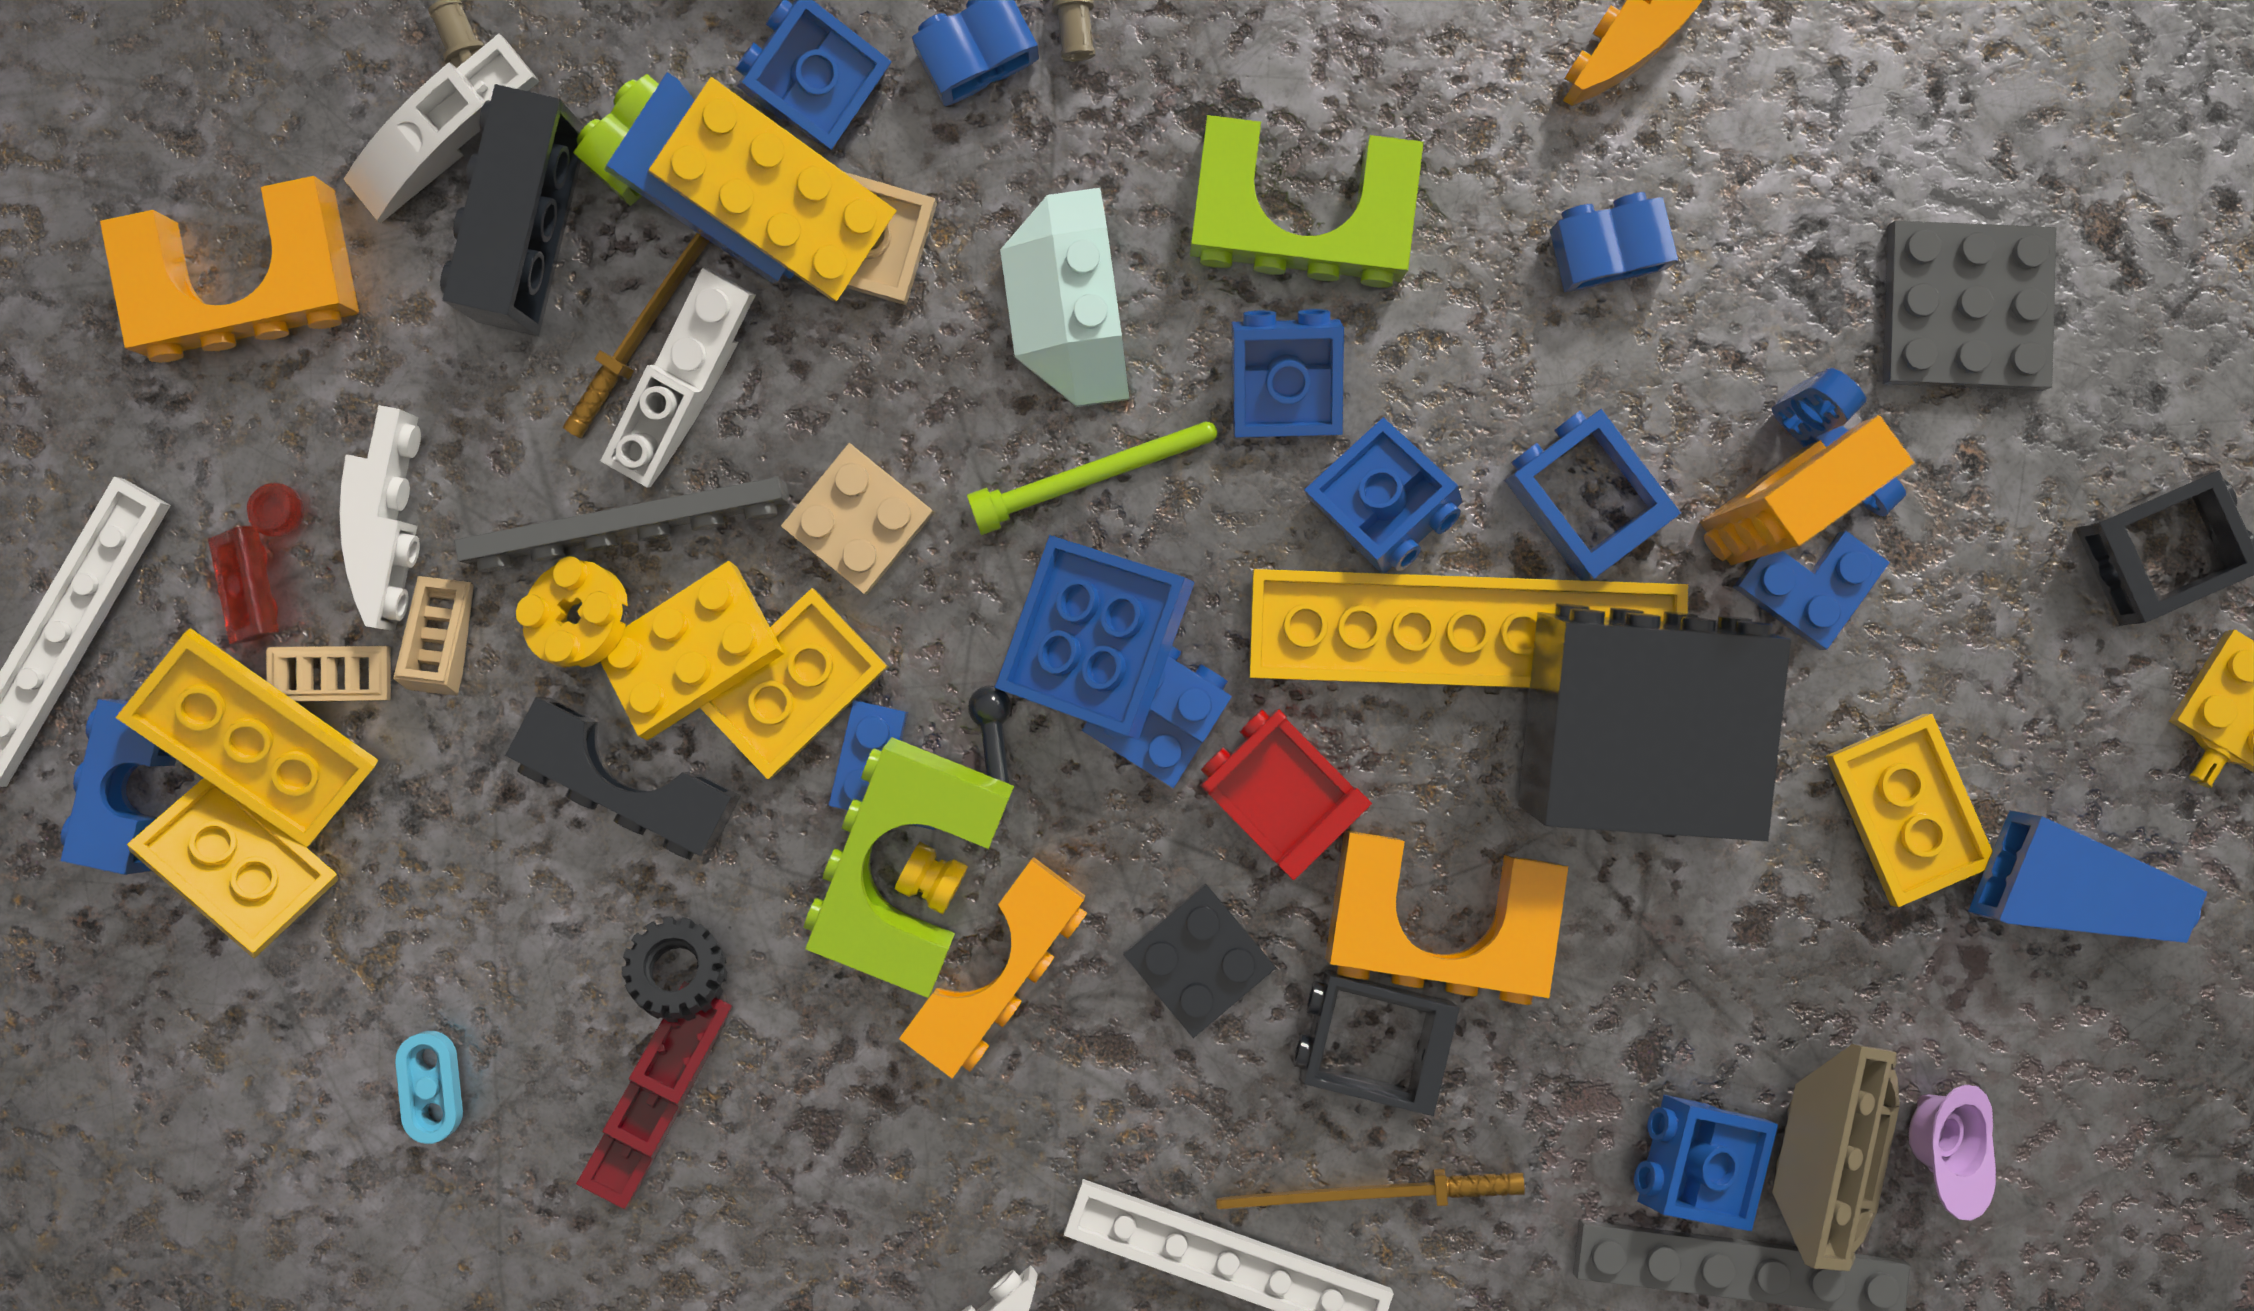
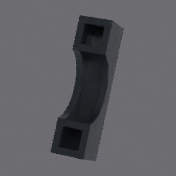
[505,697,741,860]

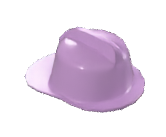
[1909,1084,1996,1221]

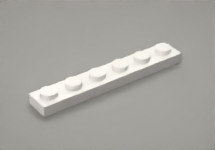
[0,476,171,787]
[1064,1179,1394,1311]

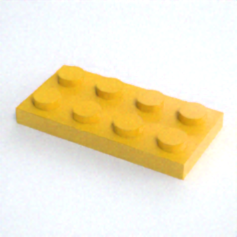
[647,77,897,302]
[115,628,378,847]

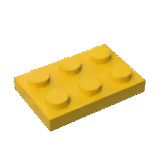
[600,561,784,741]
[700,588,889,780]
[1825,713,1992,907]
[127,778,338,959]

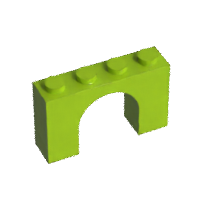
[1190,115,1424,288]
[803,737,1014,998]

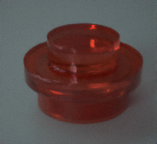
[247,483,304,537]

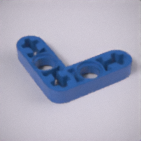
[1772,368,1906,516]

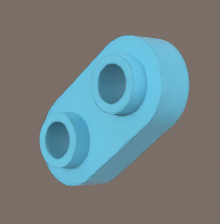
[395,1031,463,1144]

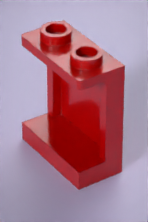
[1199,709,1372,881]

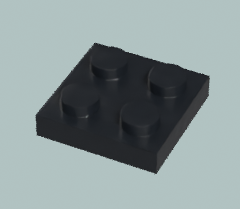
[1123,883,1276,1039]

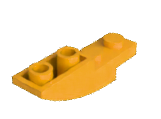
[1563,0,1702,106]

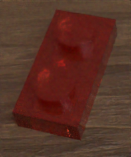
[208,526,279,644]

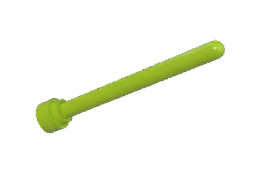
[967,422,1217,535]

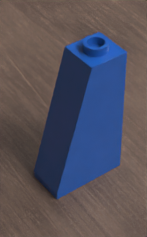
[604,72,794,283]
[1968,810,2208,943]

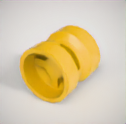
[895,841,969,915]

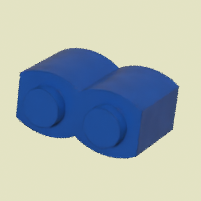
[912,0,1039,106]
[1549,192,1678,292]

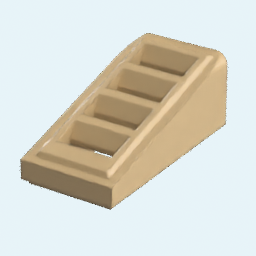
[393,576,474,696]
[266,646,391,702]

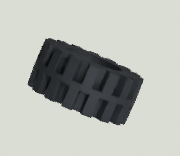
[621,917,728,1022]

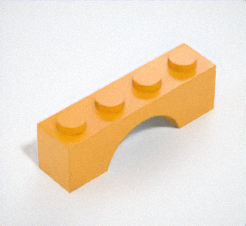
[899,857,1087,1078]

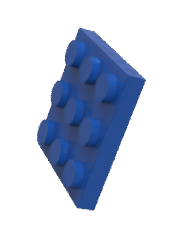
[995,535,1195,740]

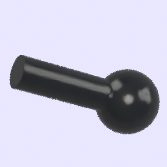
[968,686,1011,784]

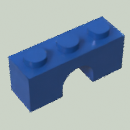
[60,699,176,875]

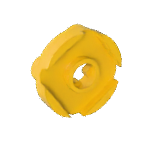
[516,556,628,668]

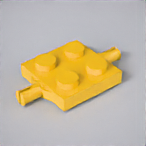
[2169,629,2254,788]

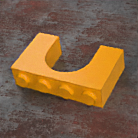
[100,176,359,362]
[1700,415,1914,565]
[1325,830,1568,1005]

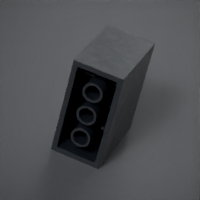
[1518,604,1791,842]

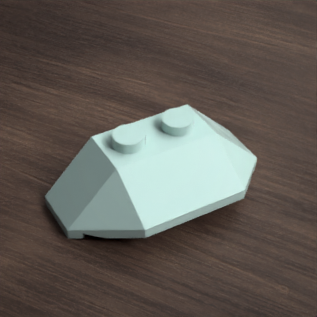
[1000,188,1129,407]

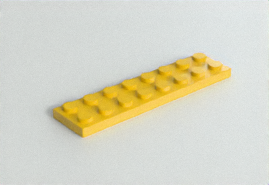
[1249,569,1688,688]

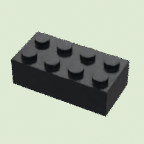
[440,84,585,337]

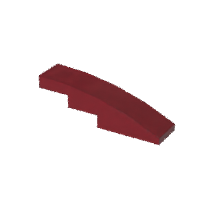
[576,981,733,1211]

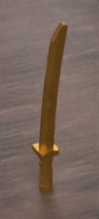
[562,233,709,439]
[1216,1169,1525,1209]

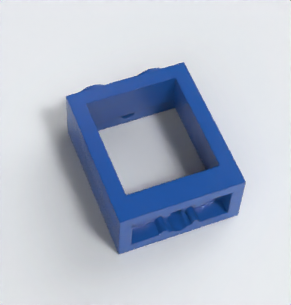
[1504,409,1681,581]

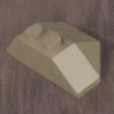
[1772,1044,1900,1271]

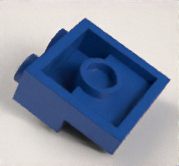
[735,0,892,151]
[1232,309,1344,437]
[1304,417,1463,574]
[1082,646,1232,788]
[1634,1095,1778,1231]

